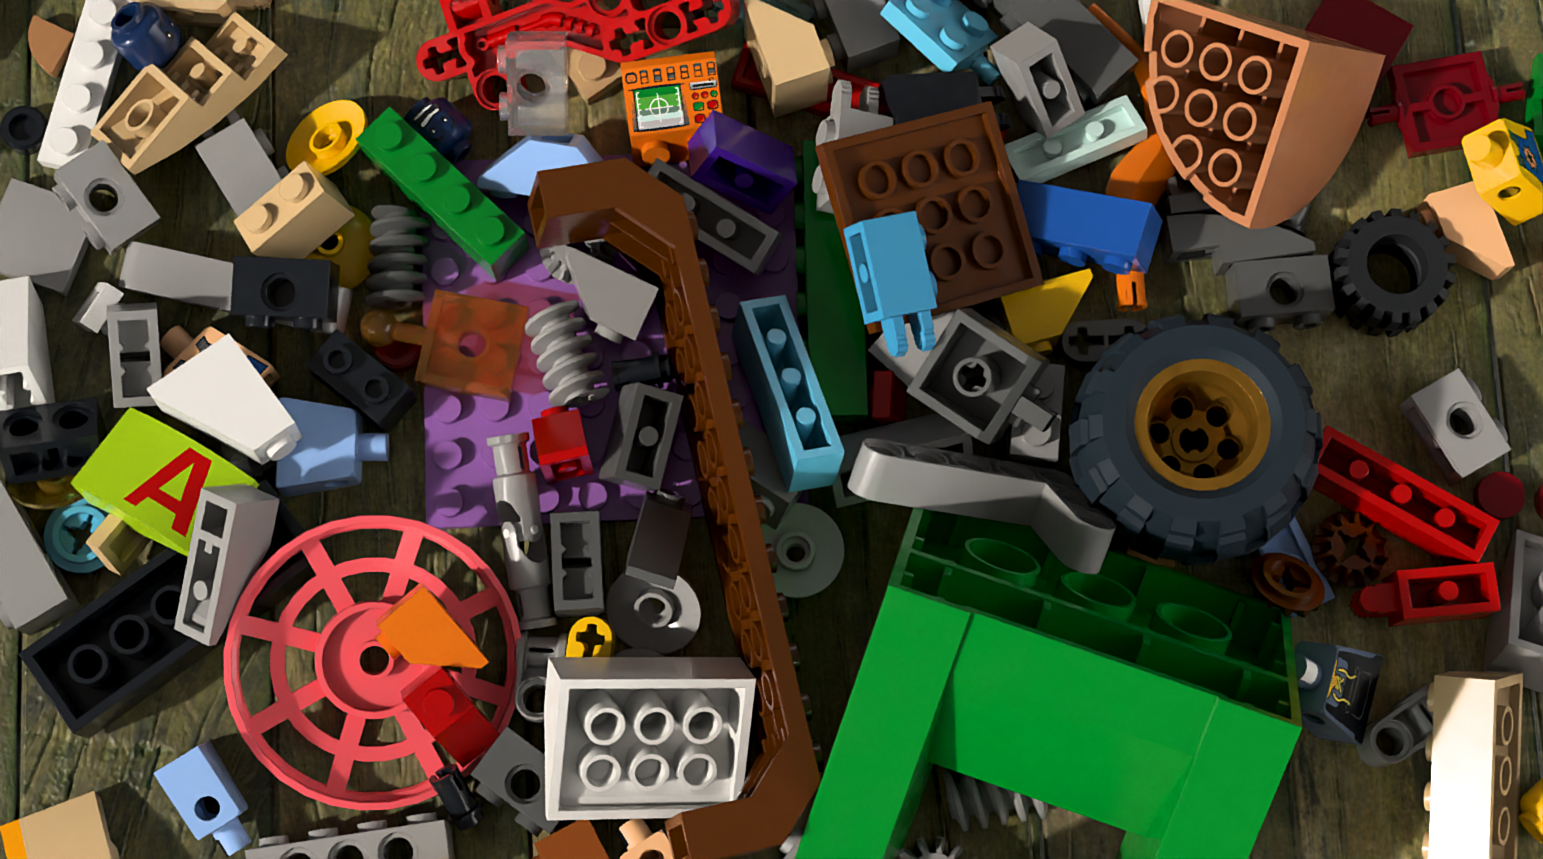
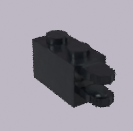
[878,71,1011,132]

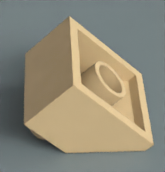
[744,0,835,118]

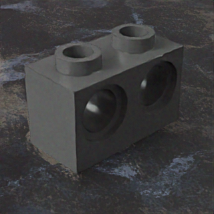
[550,511,607,619]

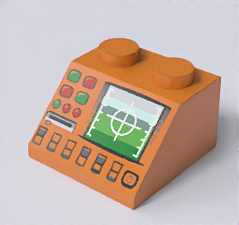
[620,51,722,167]

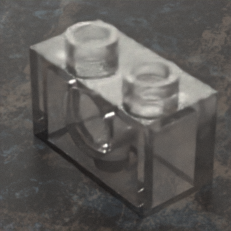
[497,31,569,136]

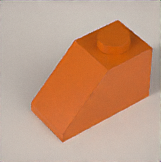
[375,582,489,668]

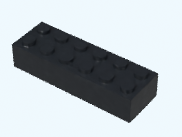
[19,479,316,739]

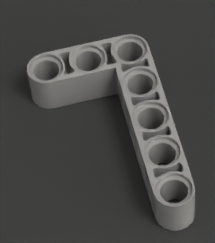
[847,438,1117,574]

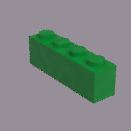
[356,106,530,281]

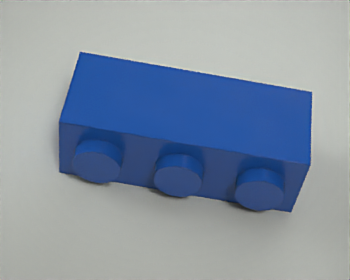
[1017,180,1163,275]

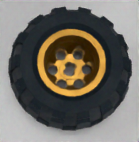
[1068,313,1323,566]

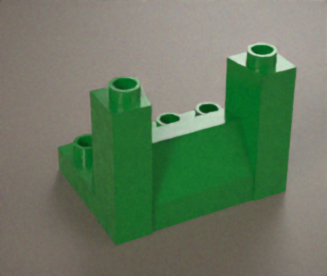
[795,507,1303,859]

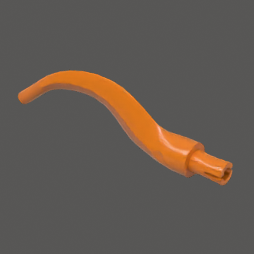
[1088,2,1177,312]

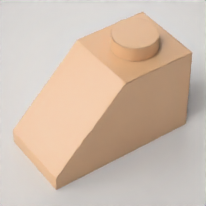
[1417,181,1515,280]

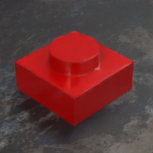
[867,371,907,426]

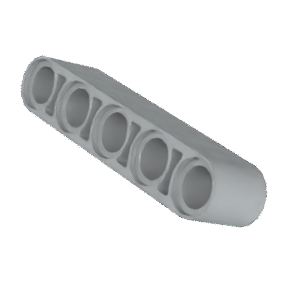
[118,241,354,335]

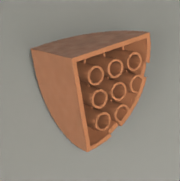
[1144,0,1386,229]

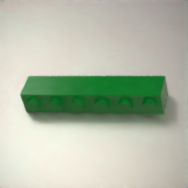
[794,140,868,425]

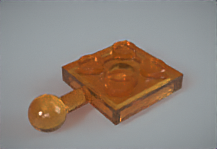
[360,289,530,402]

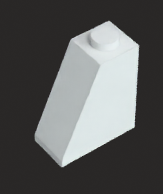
[0,276,55,411]
[147,333,303,465]

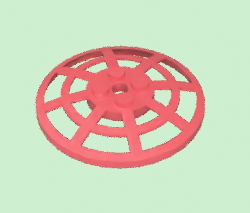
[224,515,521,810]

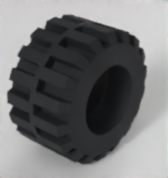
[1328,208,1456,337]

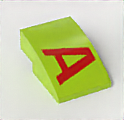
[70,407,259,557]

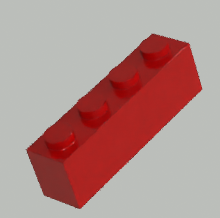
[1312,425,1500,566]

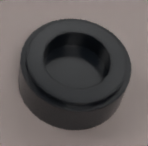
[0,106,48,155]

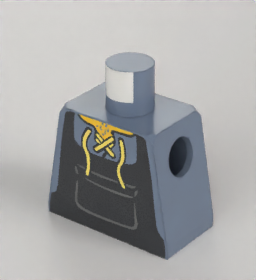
[1294,641,1383,746]

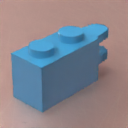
[843,211,937,358]

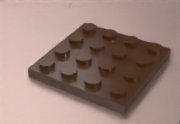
[815,101,1044,335]

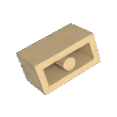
[233,160,355,259]

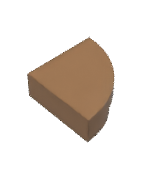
[28,15,75,79]

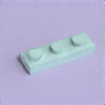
[1004,95,1148,184]

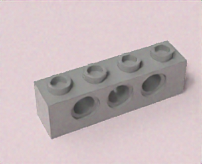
[245,812,455,859]

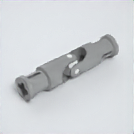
[487,432,558,630]

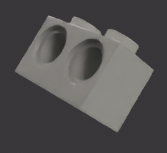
[107,302,162,408]

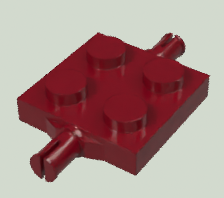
[1366,51,1525,159]

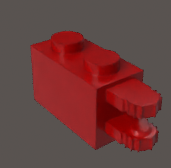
[1348,562,1501,627]

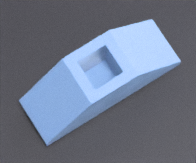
[477,128,604,198]

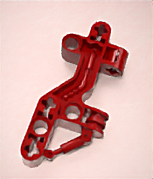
[416,0,740,111]

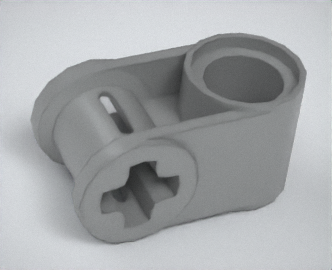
[515,630,569,727]
[1356,684,1433,768]

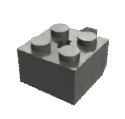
[906,308,1058,445]

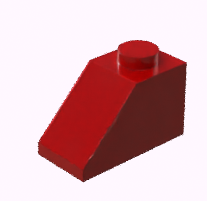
[531,406,594,485]
[400,665,500,768]

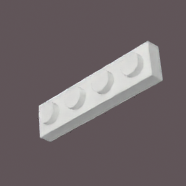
[37,0,133,169]

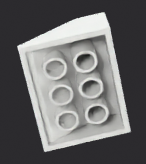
[544,657,756,820]

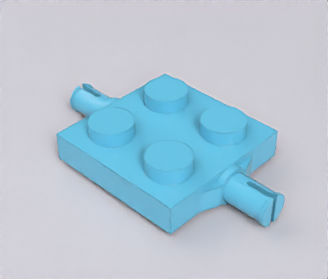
[880,0,1001,86]

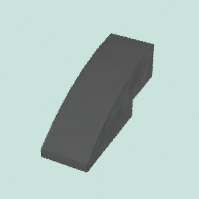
[1159,214,1316,276]

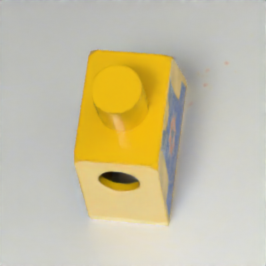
[1461,118,1543,226]

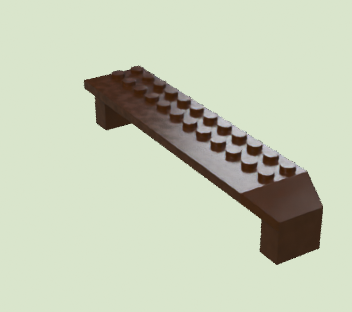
[527,157,824,859]

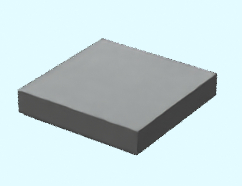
[0,178,102,297]

